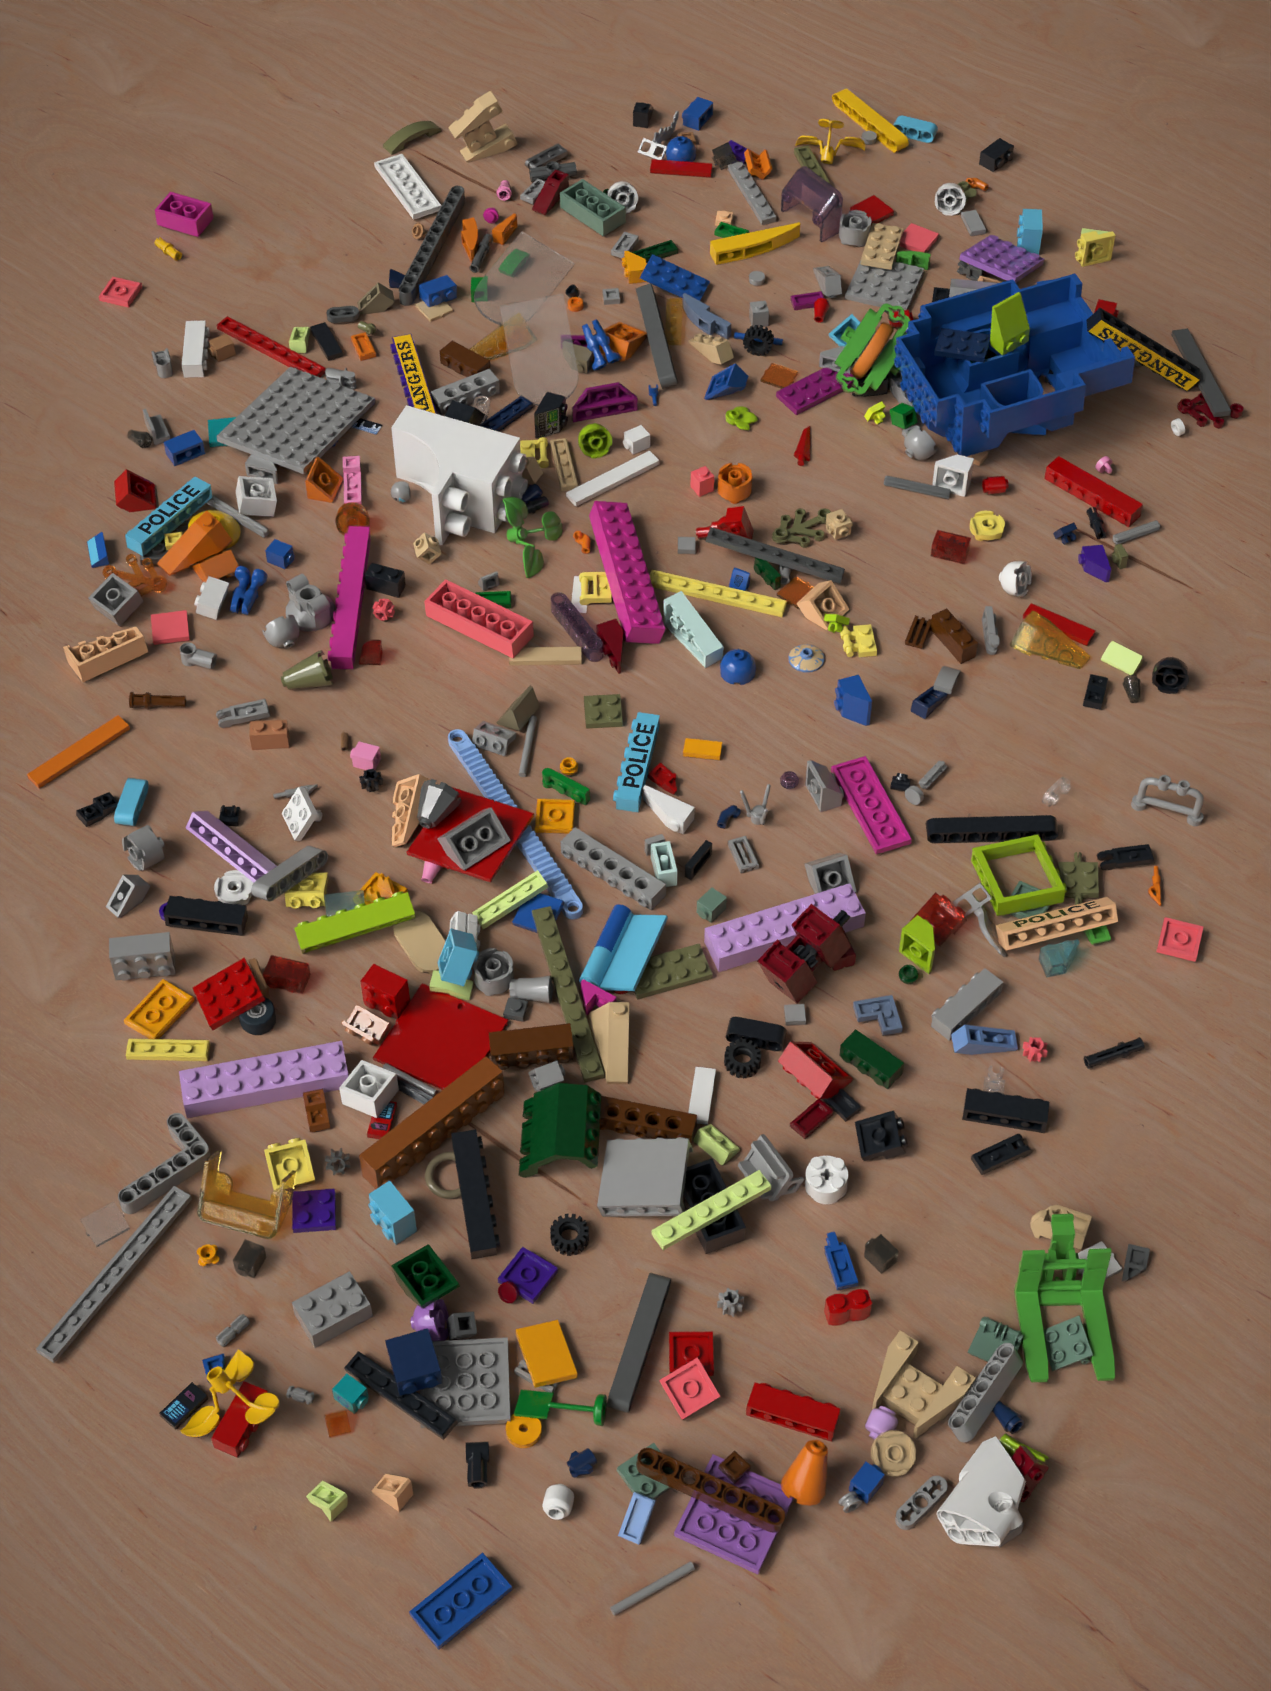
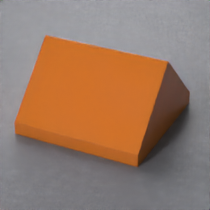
[305,457,343,503]

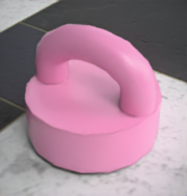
[1095,456,1112,474]

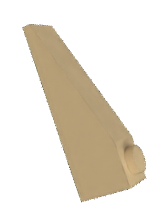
[589,1002,629,1084]

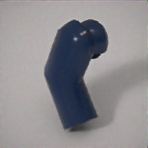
[717,805,741,828]

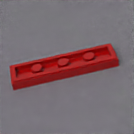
[650,159,712,178]
[1023,603,1096,646]

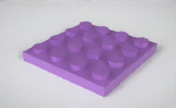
[959,235,1045,283]
[674,1454,794,1574]

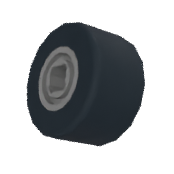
[239,997,276,1035]

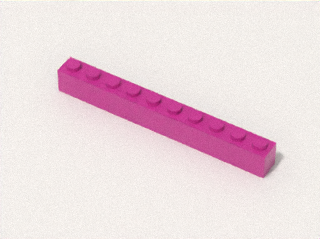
[328,526,371,669]

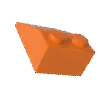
[599,322,647,361]

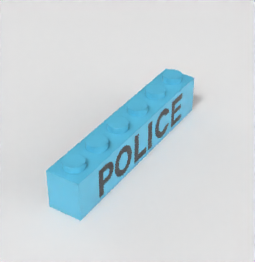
[125,477,213,556]
[613,712,660,812]

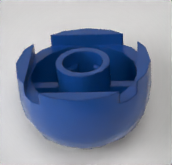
[666,136,696,162]
[720,649,756,685]

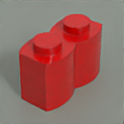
[824,1289,872,1326]

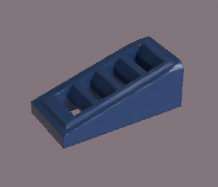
[911,686,948,719]

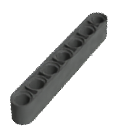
[607,1273,671,1413]

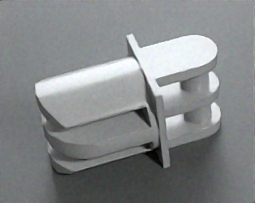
[325,368,357,390]

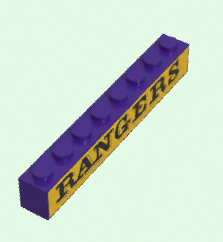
[390,334,436,414]

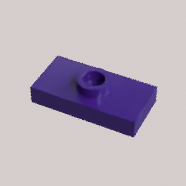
[721,140,747,164]

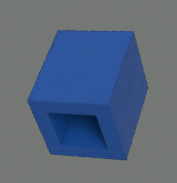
[265,539,295,569]
[849,1461,885,1504]

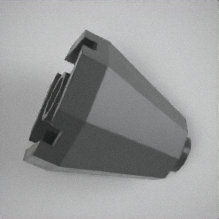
[417,779,461,829]

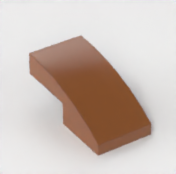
[303,1089,330,1132]

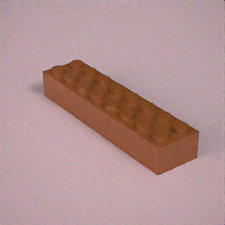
[359,1056,504,1189]

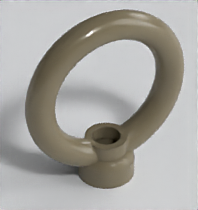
[425,1152,461,1199]

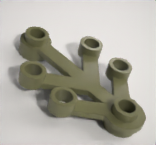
[772,508,831,548]

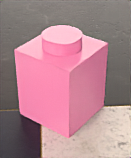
[350,741,381,770]

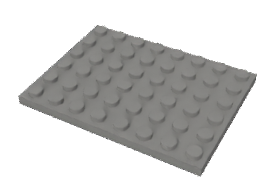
[217,367,375,474]

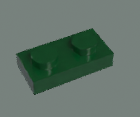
[754,557,781,590]

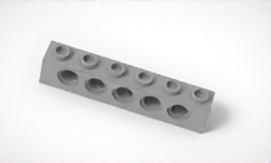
[560,827,666,910]

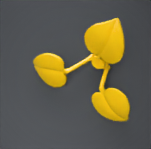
[795,119,865,164]
[180,1349,280,1437]

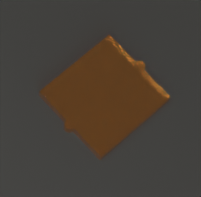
[760,363,798,389]
[776,576,814,610]

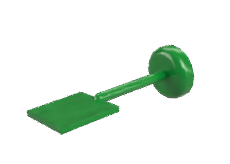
[514,1390,607,1426]

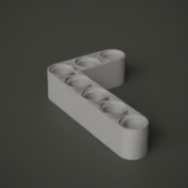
[118,1113,211,1214]

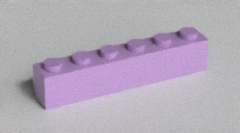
[186,811,277,883]

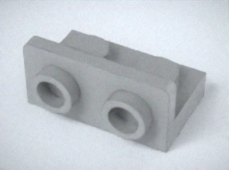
[472,721,517,756]

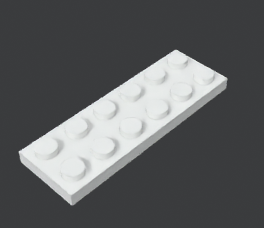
[374,154,441,220]

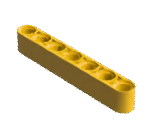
[832,88,909,153]

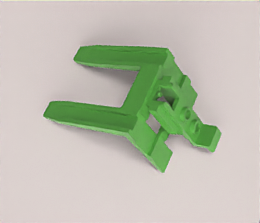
[1014,1214,1115,1382]

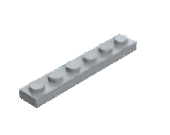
[728,162,776,225]

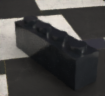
[164,896,248,936]
[962,1088,1050,1133]

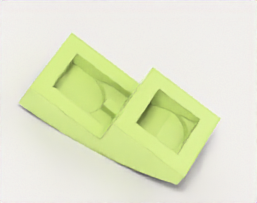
[429,970,473,1000]

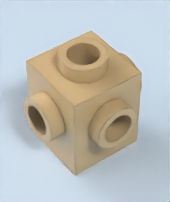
[826,509,853,540]
[413,532,441,564]

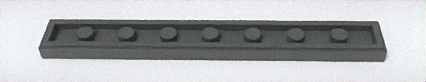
[1171,328,1231,417]
[706,527,845,584]

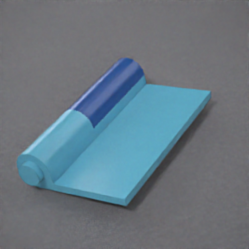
[579,904,668,991]

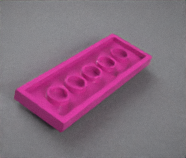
[831,756,912,854]

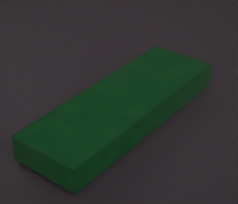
[632,240,678,263]

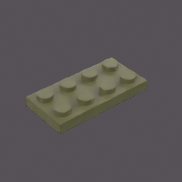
[634,944,713,1000]

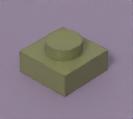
[1112,544,1128,569]

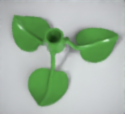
[502,497,563,578]

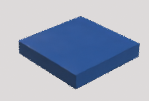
[512,893,564,933]

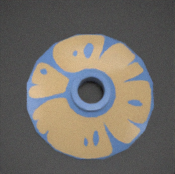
[788,644,824,673]

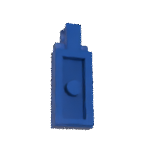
[824,1232,858,1291]

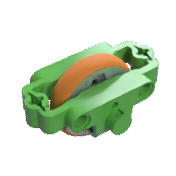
[834,303,910,395]

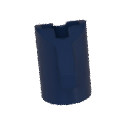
[567,1448,597,1478]

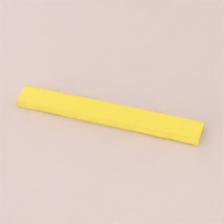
[649,570,787,617]

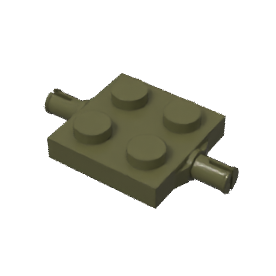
[1059,852,1099,905]

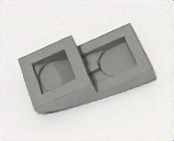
[933,666,961,694]

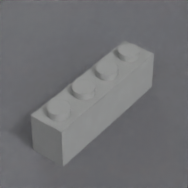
[931,968,1003,1041]

